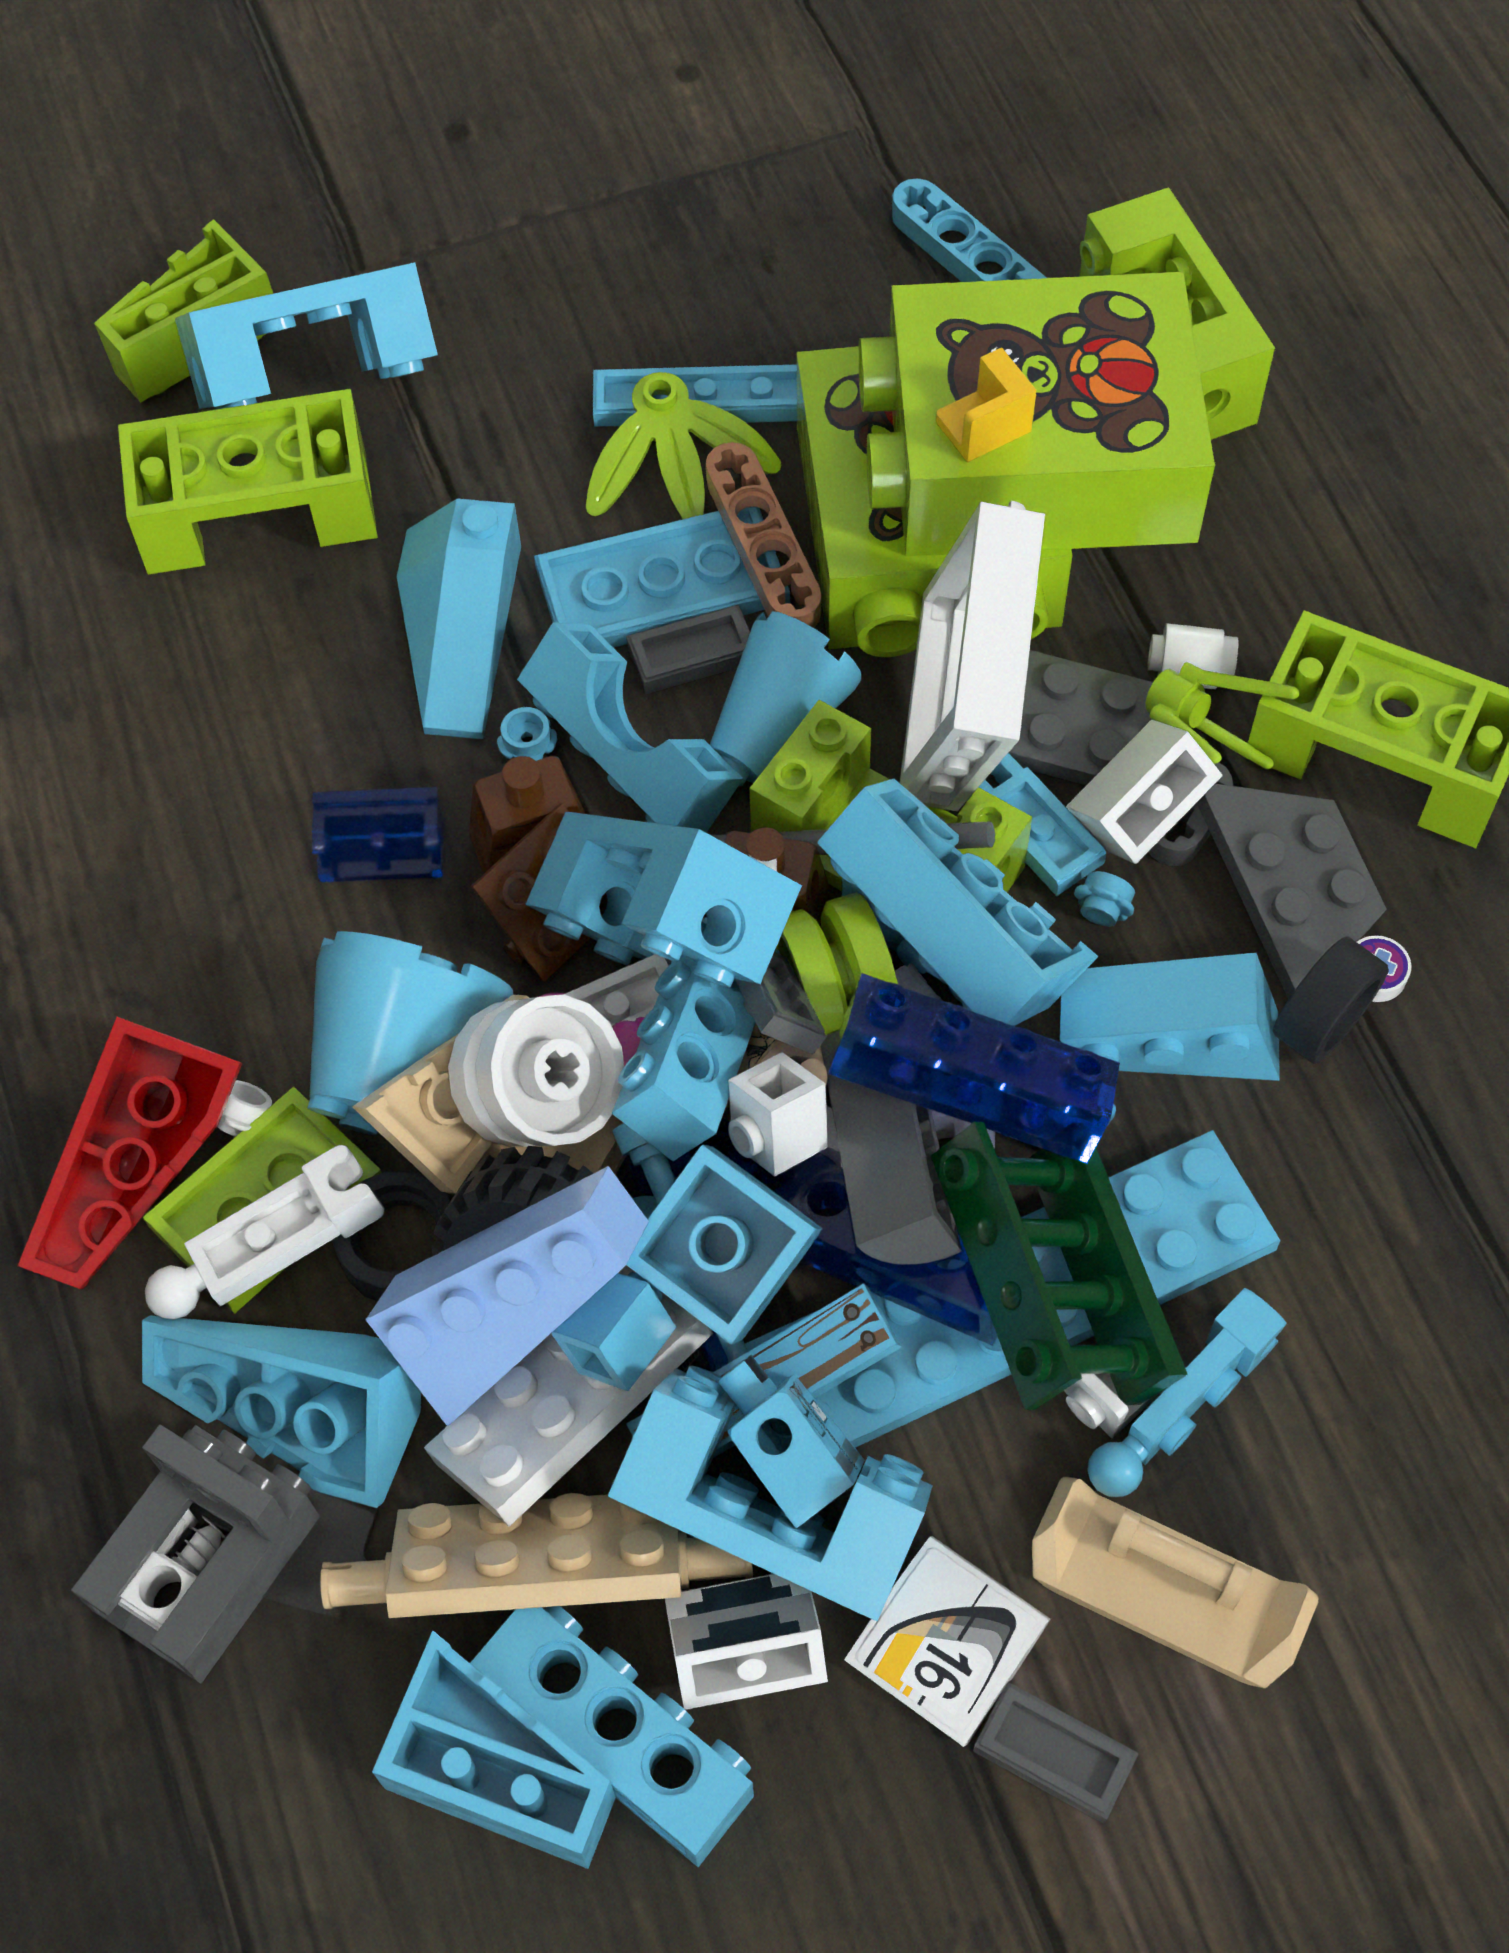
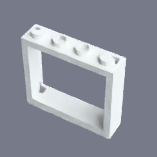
[900,500,1045,811]

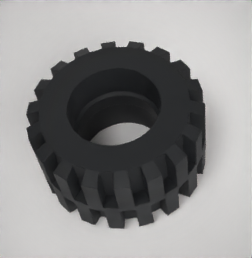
[432,1146,594,1256]

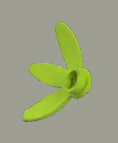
[586,372,781,519]

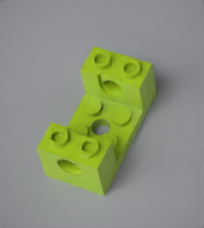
[1079,187,1275,440]
[118,389,378,575]
[1248,610,1509,848]
[749,700,1032,892]

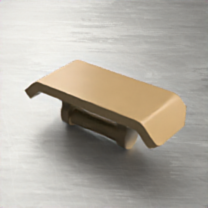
[1032,1477,1319,1688]

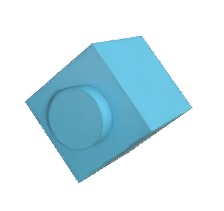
[551,1272,677,1391]

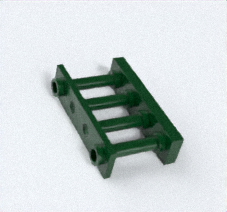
[931,1122,1188,1410]

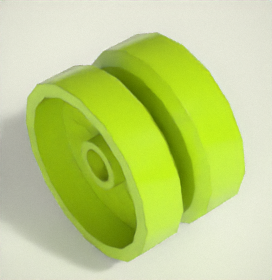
[776,892,902,1047]

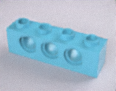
[612,917,780,1161]
[470,1606,754,1867]

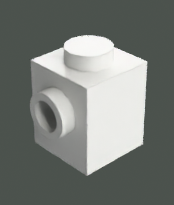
[728,1052,828,1176]

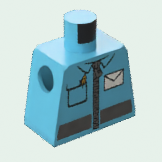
[718,1355,865,1529]

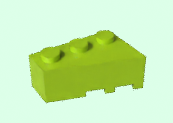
[94,219,273,403]

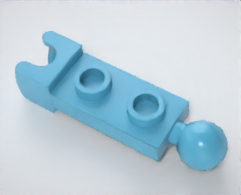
[1087,1288,1287,1497]

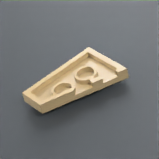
[352,995,529,1194]

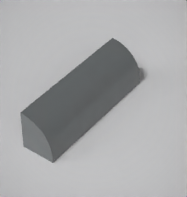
[821,1008,962,1264]

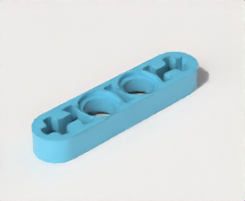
[892,179,1047,282]

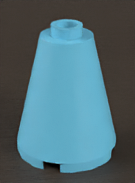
[710,611,861,786]

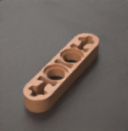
[706,442,822,628]

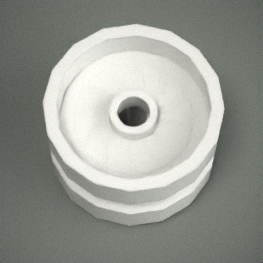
[448,994,624,1147]

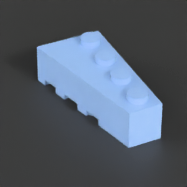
[366,1166,649,1426]

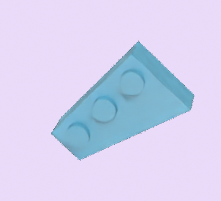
[1060,953,1280,1081]

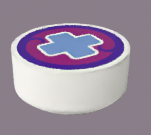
[1357,936,1411,1002]

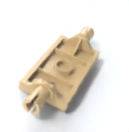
[321,1493,753,1618]

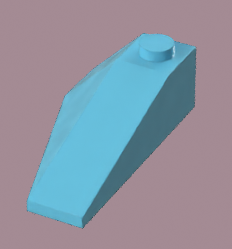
[397,499,521,739]
[142,1315,421,1508]

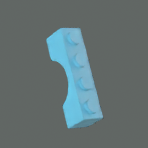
[517,622,743,832]

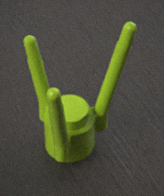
[1145,662,1299,769]

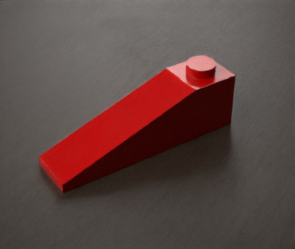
[18,1017,242,1289]

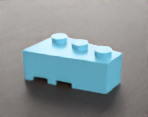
[372,1631,616,1869]

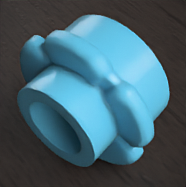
[497,707,557,761]
[1074,871,1135,927]

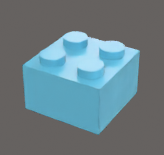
[626,1145,823,1344]

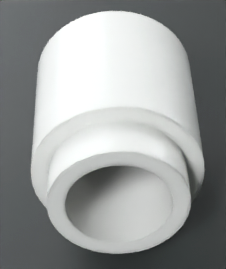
[1148,623,1238,689]

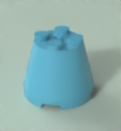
[307,931,513,1135]

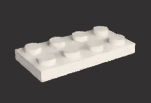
[424,1265,713,1527]

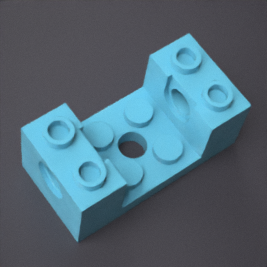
[175,263,438,410]
[525,812,802,988]
[608,1366,933,1621]

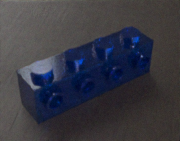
[828,973,1120,1164]

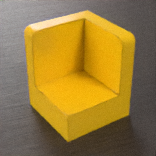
[936,347,1037,462]

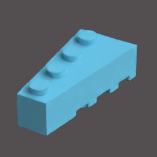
[817,779,1098,1035]

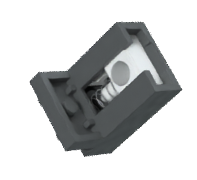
[71,1424,321,1684]

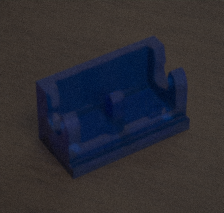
[312,787,444,882]

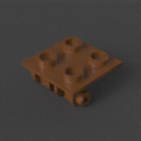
[471,803,608,982]

